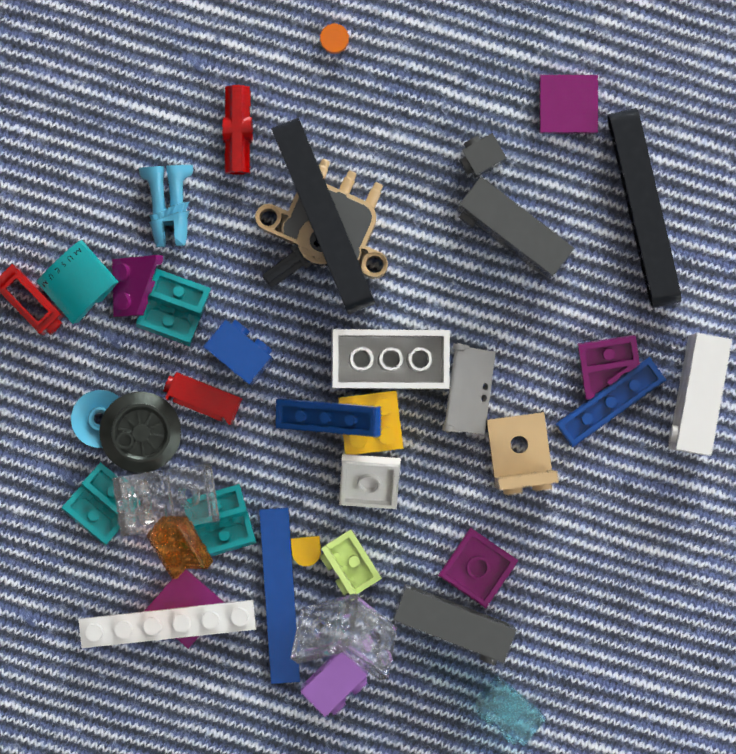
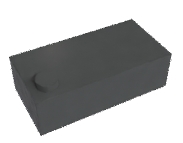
[457,176,575,280]
[393,583,517,665]

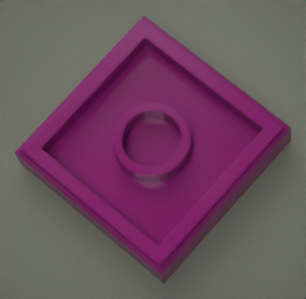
[539,75,598,134]
[438,527,519,608]
[145,566,225,649]

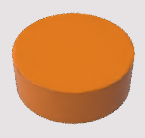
[320,23,349,54]

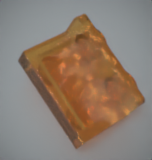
[147,516,213,579]

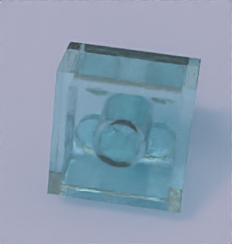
[475,674,546,746]

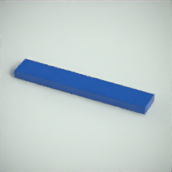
[259,507,300,684]

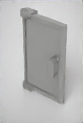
[442,343,496,435]

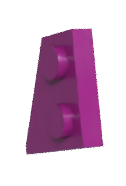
[112,255,163,317]
[577,335,640,400]

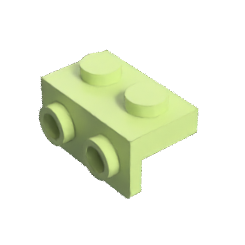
[320,529,382,598]

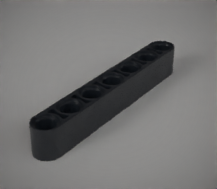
[607,108,682,308]
[271,117,375,315]

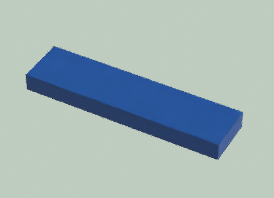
[555,357,666,447]
[276,398,381,437]

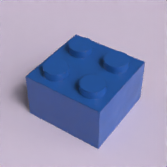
[203,319,274,385]

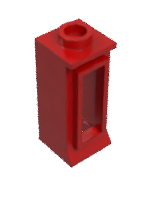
[0,264,65,335]
[163,372,243,425]

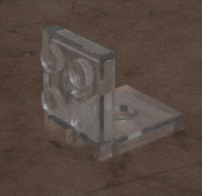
[113,463,220,537]
[291,593,398,681]

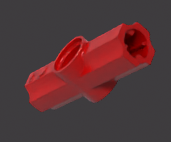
[222,85,253,175]

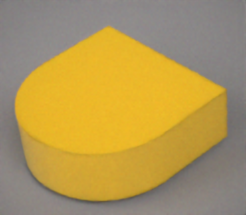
[291,536,321,566]

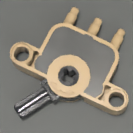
[255,159,388,288]

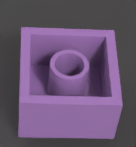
[300,644,368,717]

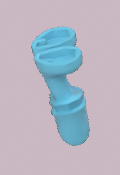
[139,165,193,247]

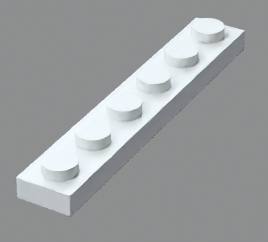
[78,600,257,648]

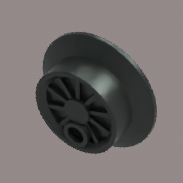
[100,392,181,473]

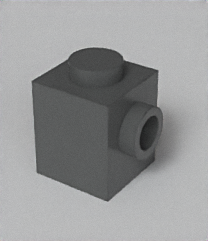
[459,133,507,178]

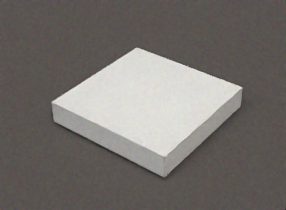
[339,454,401,509]

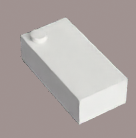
[331,329,450,389]
[668,333,732,456]

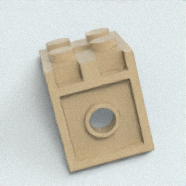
[487,412,559,495]

